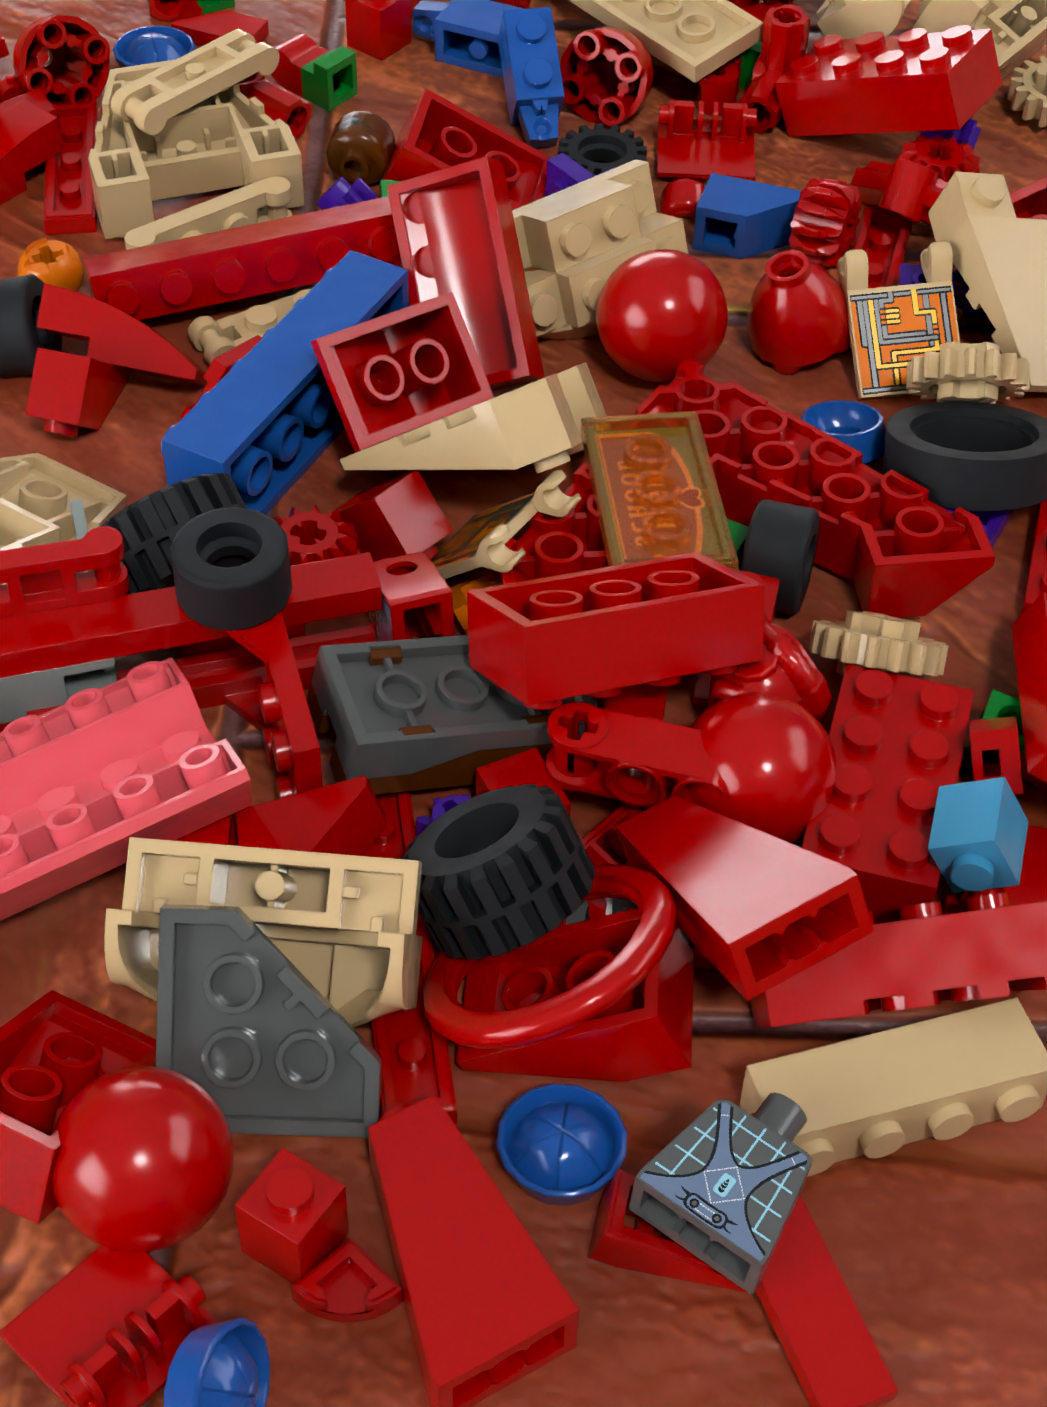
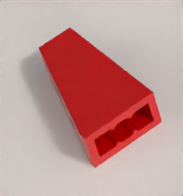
[615,795,874,1001]
[368,1094,579,1407]

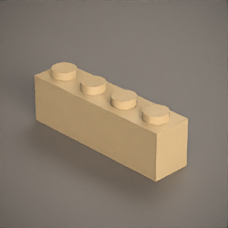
[739,997,1047,1177]

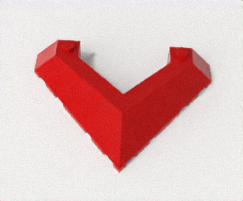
[500,359,996,618]

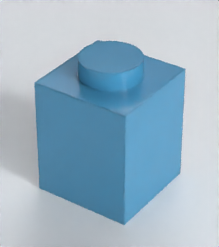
[928,777,1029,893]

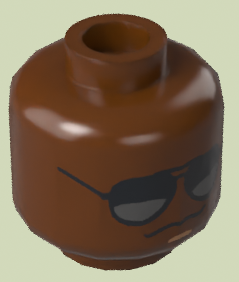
[326,111,396,186]

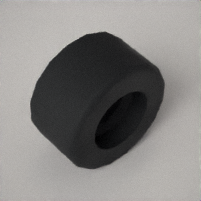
[0,274,62,379]
[740,499,820,615]
[170,507,292,631]

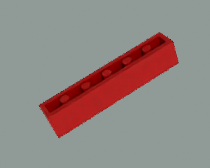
[83,196,402,320]

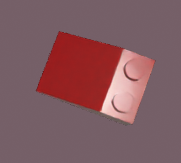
[379,88,551,210]
[311,291,494,452]
[456,907,694,1082]
[0,990,156,1224]

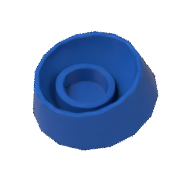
[113,25,195,68]
[801,400,886,464]
[497,1083,627,1206]
[164,1318,270,1407]

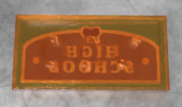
[581,411,739,572]

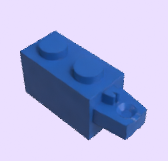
[413,0,523,77]
[498,7,565,148]

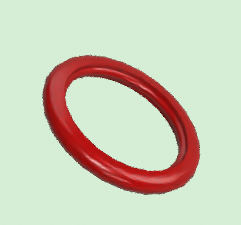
[423,864,677,1049]

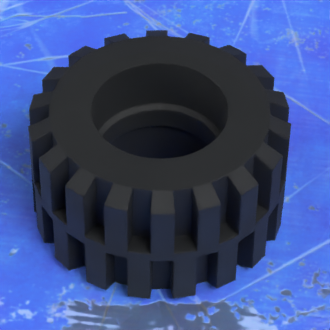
[102,473,247,595]
[401,784,595,960]

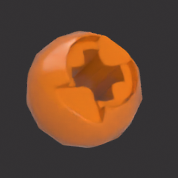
[17,238,85,292]

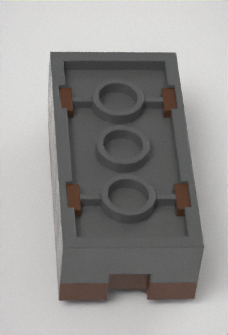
[306,635,599,795]

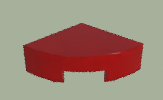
[291,1238,403,1322]

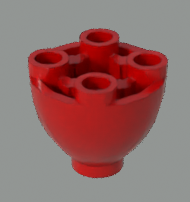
[13,14,110,105]
[560,26,654,126]
[746,250,851,374]

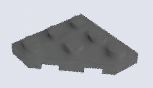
[156,904,382,1138]

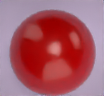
[596,249,728,382]
[687,692,837,844]
[52,1065,234,1253]

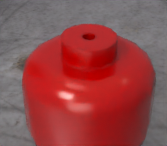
[661,178,705,220]

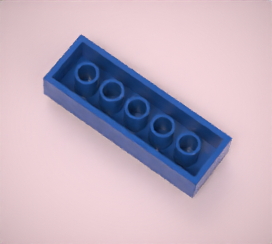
[161,250,409,515]

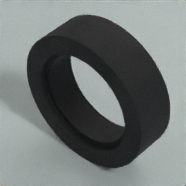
[882,401,1047,511]

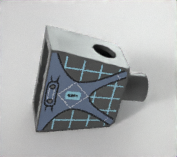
[629,1093,813,1295]

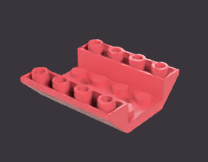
[0,657,252,921]

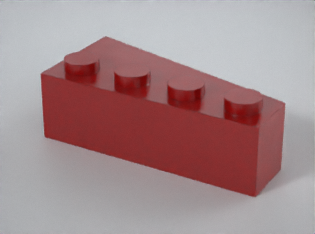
[751,892,1047,1027]

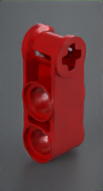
[545,702,730,807]

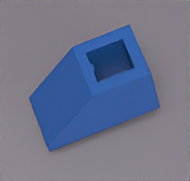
[692,173,801,259]

